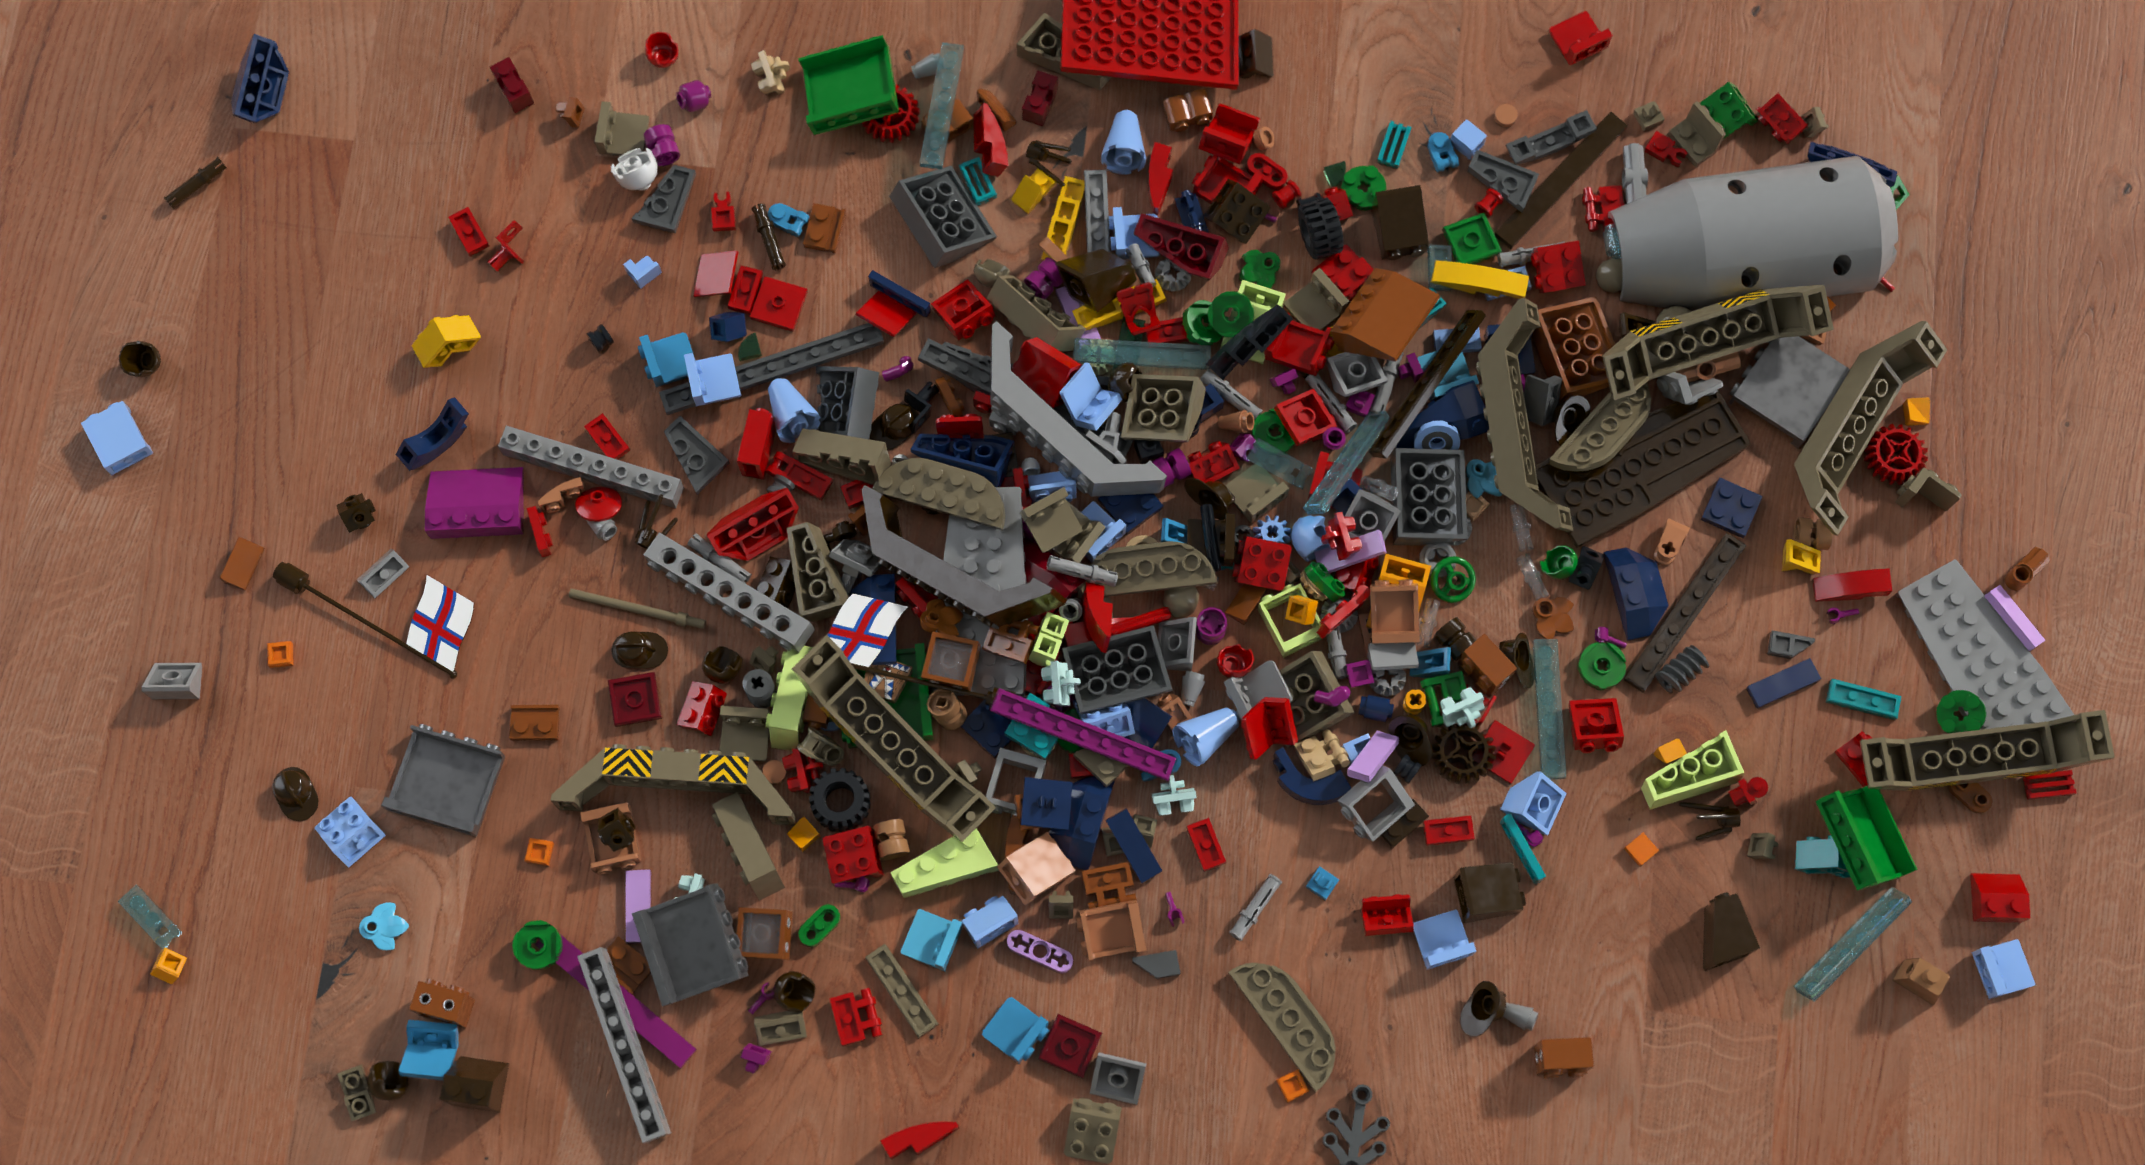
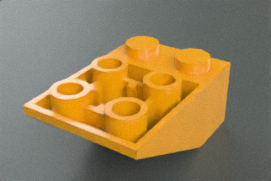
[1366,554,1431,628]

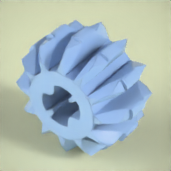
[1253,515,1291,544]

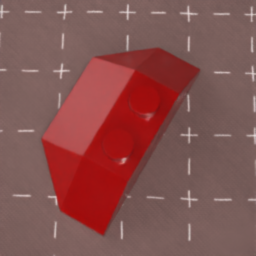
[706,488,799,561]

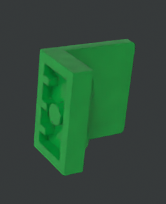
[1700,82,1759,140]

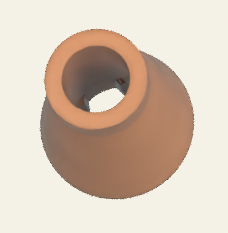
[1218,410,1254,433]

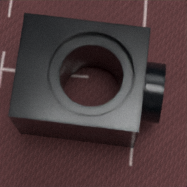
[1134,440,1164,464]

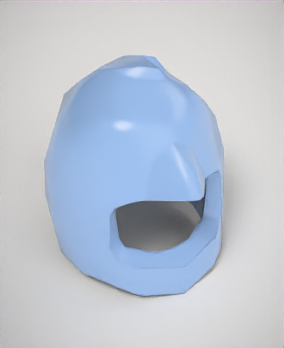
[1290,515,1330,562]

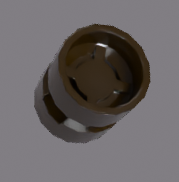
[1434,617,1477,661]

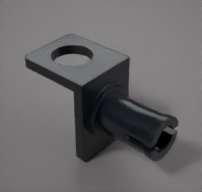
[904,381,939,433]
[1569,546,1604,590]

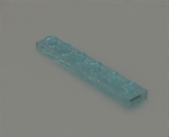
[920,42,964,170]
[1073,338,1211,370]
[1303,411,1390,515]
[1533,639,1566,779]
[1794,887,1912,1002]

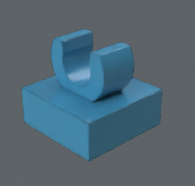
[1306,866,1339,901]

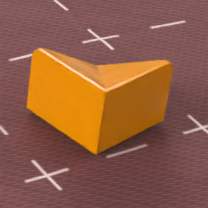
[1903,397,1930,426]
[1285,595,1318,625]
[1654,739,1687,763]
[787,816,821,852]
[150,948,187,984]

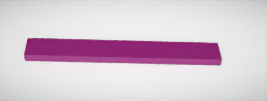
[990,688,1176,781]
[534,934,697,1068]

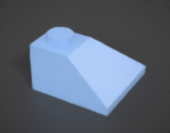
[1500,771,1567,836]

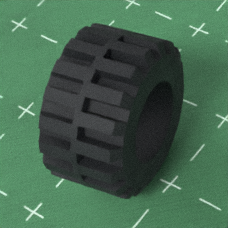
[1298,197,1344,260]
[809,768,871,832]

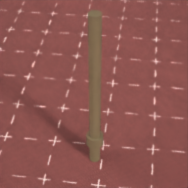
[569,588,706,629]

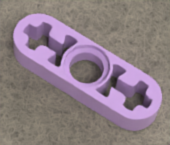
[1007,930,1073,973]

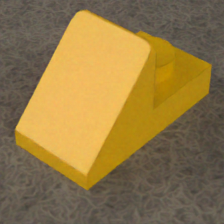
[1011,168,1057,214]
[1782,539,1821,575]

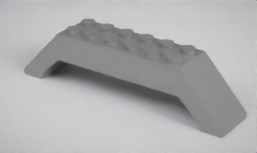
[991,321,1167,497]

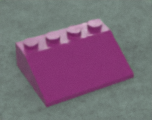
[425,467,524,539]

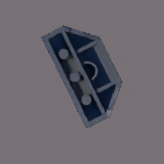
[231,34,289,123]
[1807,142,1897,187]
[1603,547,1669,641]
[1049,776,1115,871]

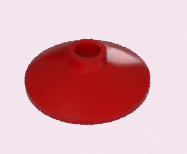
[575,487,622,522]

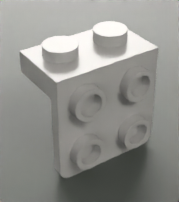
[1657,372,1724,405]
[1224,661,1293,721]

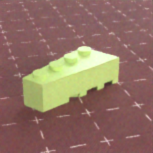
[766,646,813,751]
[1641,730,1744,810]
[890,828,999,898]

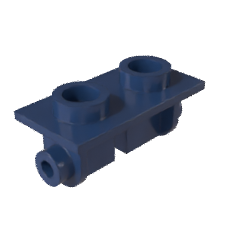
[1174,190,1209,233]

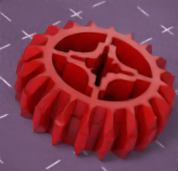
[861,84,920,143]
[1864,424,1928,485]

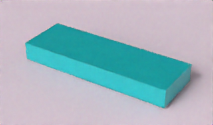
[1826,679,1902,720]
[1500,813,1546,884]

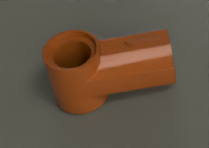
[2005,546,2050,590]

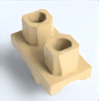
[751,50,790,94]

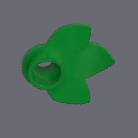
[1239,250,1281,288]

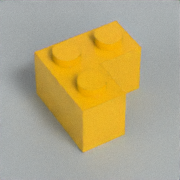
[411,315,481,368]

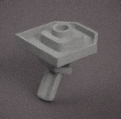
[1085,412,1126,464]
[829,539,882,596]

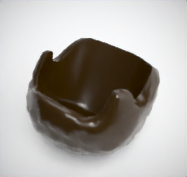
[119,341,161,378]
[1108,362,1142,403]
[702,646,743,684]
[773,971,816,1012]
[368,1061,408,1101]

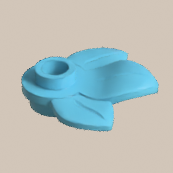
[1466,459,1502,499]
[359,902,409,951]

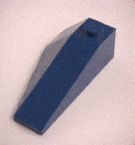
[1395,380,1489,449]
[849,574,896,665]

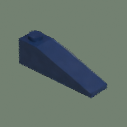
[911,434,1014,487]

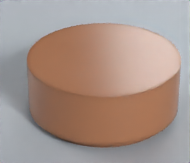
[1494,104,1518,128]
[1253,127,1275,150]
[762,760,787,785]

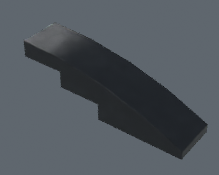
[1206,305,1293,380]

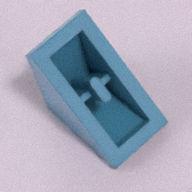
[1161,518,1187,544]
[1410,647,1451,678]

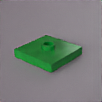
[1442,212,1502,264]

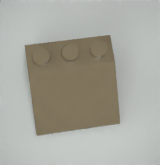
[1121,374,1206,442]
[1280,651,1355,748]

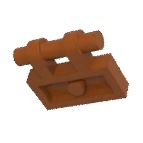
[982,620,1041,664]
[1082,862,1137,909]

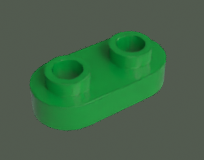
[1305,562,1345,602]
[799,904,841,947]

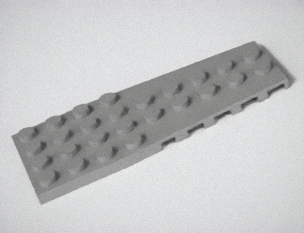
[931,487,1028,696]
[1896,559,2074,730]

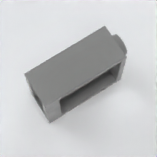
[986,748,1046,817]
[1338,765,1415,841]

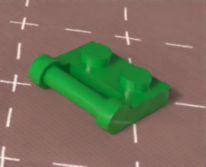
[1420,671,1467,727]

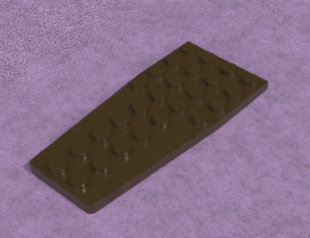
[1535,389,1750,548]

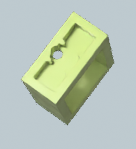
[1257,583,1322,658]

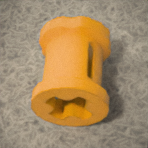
[1403,690,1426,715]

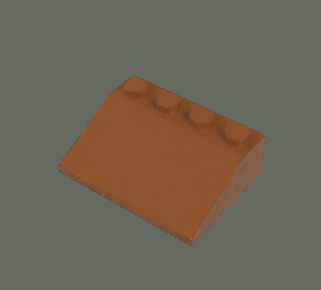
[1330,268,1440,361]
[1532,297,1615,403]

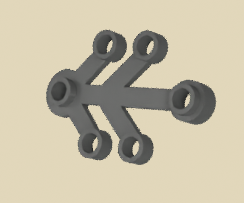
[1322,1084,1390,1165]

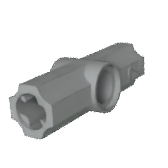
[1622,143,1648,204]

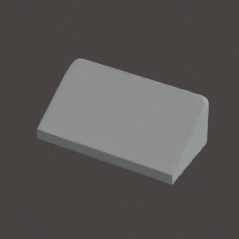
[357,548,409,598]
[1367,642,1419,671]

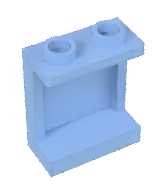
[81,401,153,475]

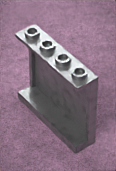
[1729,336,1850,449]
[381,724,505,837]
[632,883,749,1006]

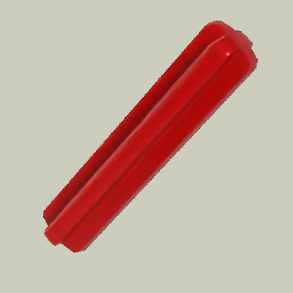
[1111,607,1171,636]

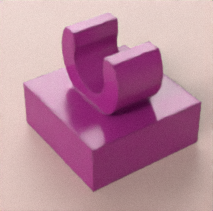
[1398,352,1423,383]
[1270,369,1298,394]
[1346,391,1375,418]
[1230,433,1258,462]
[1345,660,1374,688]
[741,1043,772,1073]

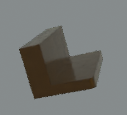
[1239,29,1274,79]

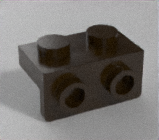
[756,556,796,608]

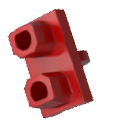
[1321,512,1362,561]
[782,748,824,794]
[1729,777,1768,807]

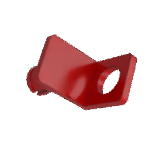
[487,220,524,272]

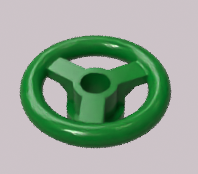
[1431,556,1476,603]

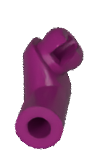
[882,356,914,382]

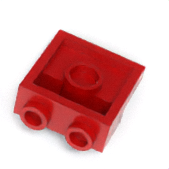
[1531,240,1586,293]
[1312,244,1374,303]
[931,279,996,341]
[1274,388,1337,447]
[1568,698,1624,754]

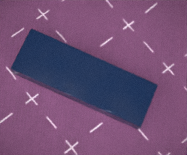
[868,270,931,318]
[1746,658,1821,709]
[1106,808,1162,883]

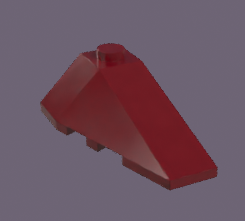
[1133,213,1229,280]

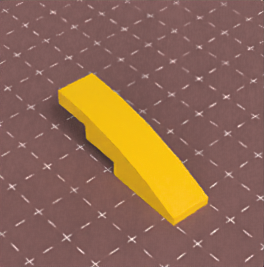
[1041,176,1085,260]
[1431,260,1529,299]
[1072,279,1167,331]

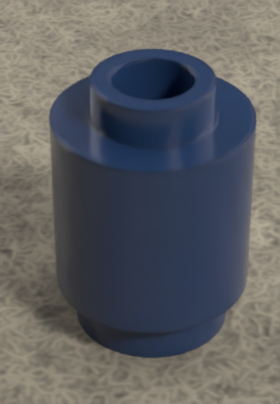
[1358,695,1394,722]

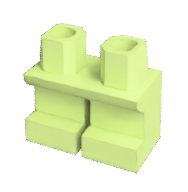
[1028,612,1069,667]

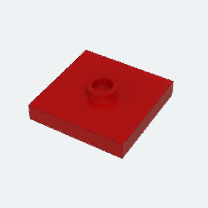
[750,276,808,332]

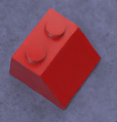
[1970,873,2031,923]

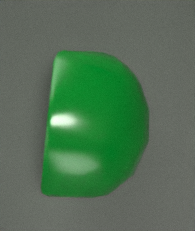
[1540,545,1578,580]

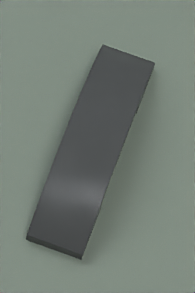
[1506,110,1597,165]

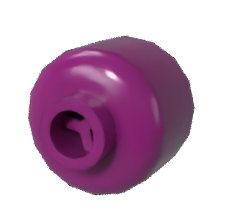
[676,80,711,112]

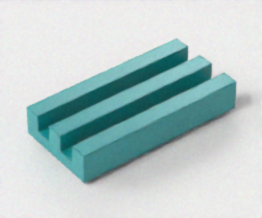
[1377,120,1412,169]
[959,157,997,205]

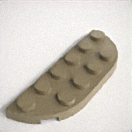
[1550,382,1651,471]
[873,458,1005,531]
[1078,541,1218,600]
[1228,963,1336,1092]

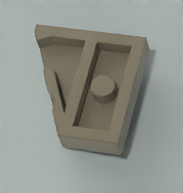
[1074,736,1128,788]

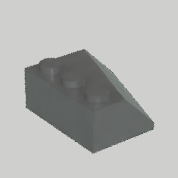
[816,366,879,439]

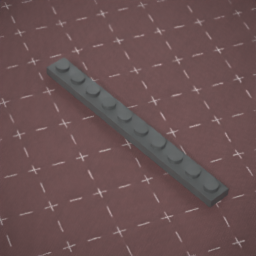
[659,323,884,415]
[918,338,1134,457]

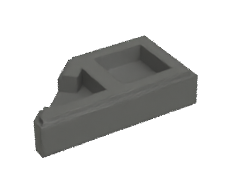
[1767,630,1815,659]
[1132,950,1181,979]

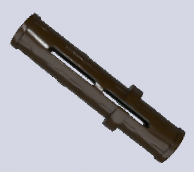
[163,157,227,209]
[751,203,786,270]

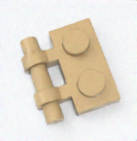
[1294,729,1350,781]

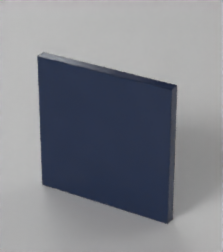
[1124,698,1172,749]
[1021,777,1073,830]

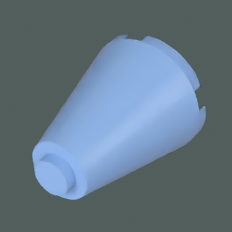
[1101,110,1146,174]
[768,378,820,443]
[1172,707,1240,767]

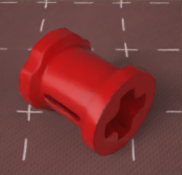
[1272,180,1302,209]
[1474,188,1504,218]

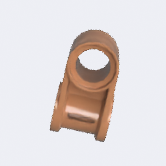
[1654,518,1690,566]

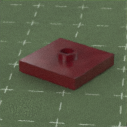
[608,672,662,727]
[1038,1014,1103,1079]

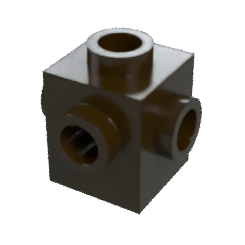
[336,493,376,533]
[598,808,636,852]

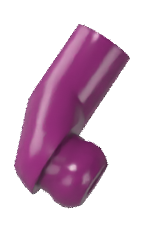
[1314,686,1350,707]

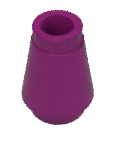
[1323,427,1346,451]

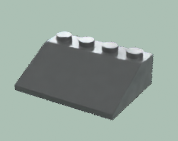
[889,166,997,268]
[1390,448,1468,546]
[1062,625,1172,714]

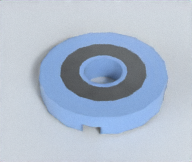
[1414,421,1460,450]

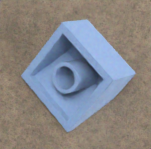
[962,896,1019,949]

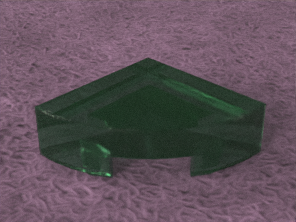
[1323,161,1346,188]
[738,333,762,362]

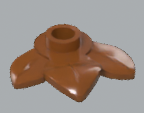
[1532,597,1574,641]
[920,599,963,636]

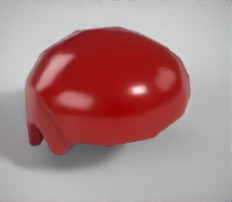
[645,31,679,68]
[1216,644,1254,678]

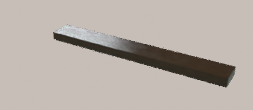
[1495,112,1628,249]
[1369,310,1486,459]
[1624,533,1746,693]

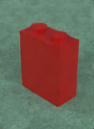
[1011,337,1081,408]
[737,408,776,480]

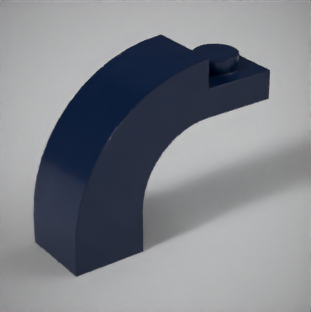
[396,397,469,471]
[1272,747,1351,805]

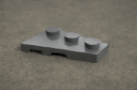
[1468,150,1539,213]
[632,165,696,234]
[664,416,730,495]

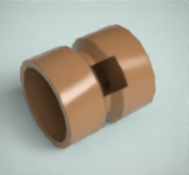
[1793,517,1833,550]
[927,689,967,730]
[873,819,910,860]

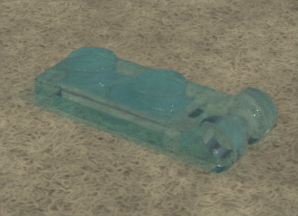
[1246,438,1314,489]
[118,885,183,949]

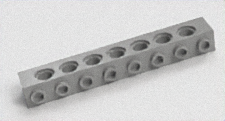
[498,425,684,508]
[643,532,815,653]
[577,947,672,1143]

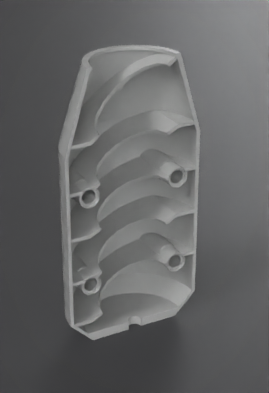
[1608,156,1898,312]

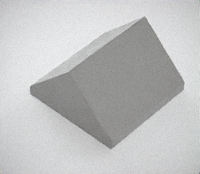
[1327,352,1388,397]
[1344,489,1401,541]
[1158,617,1197,671]
[141,663,202,699]
[1090,1052,1146,1105]

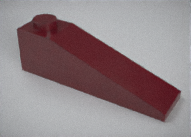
[1023,537,1086,616]

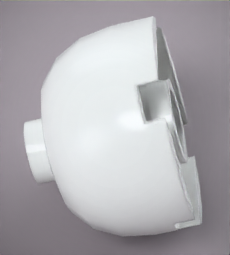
[611,148,657,191]

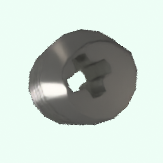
[1655,645,1709,693]
[743,669,777,708]

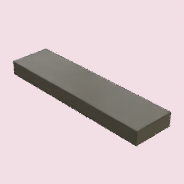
[865,944,939,1038]

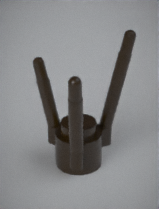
[1026,140,1072,187]
[635,494,678,549]
[1679,802,1741,841]

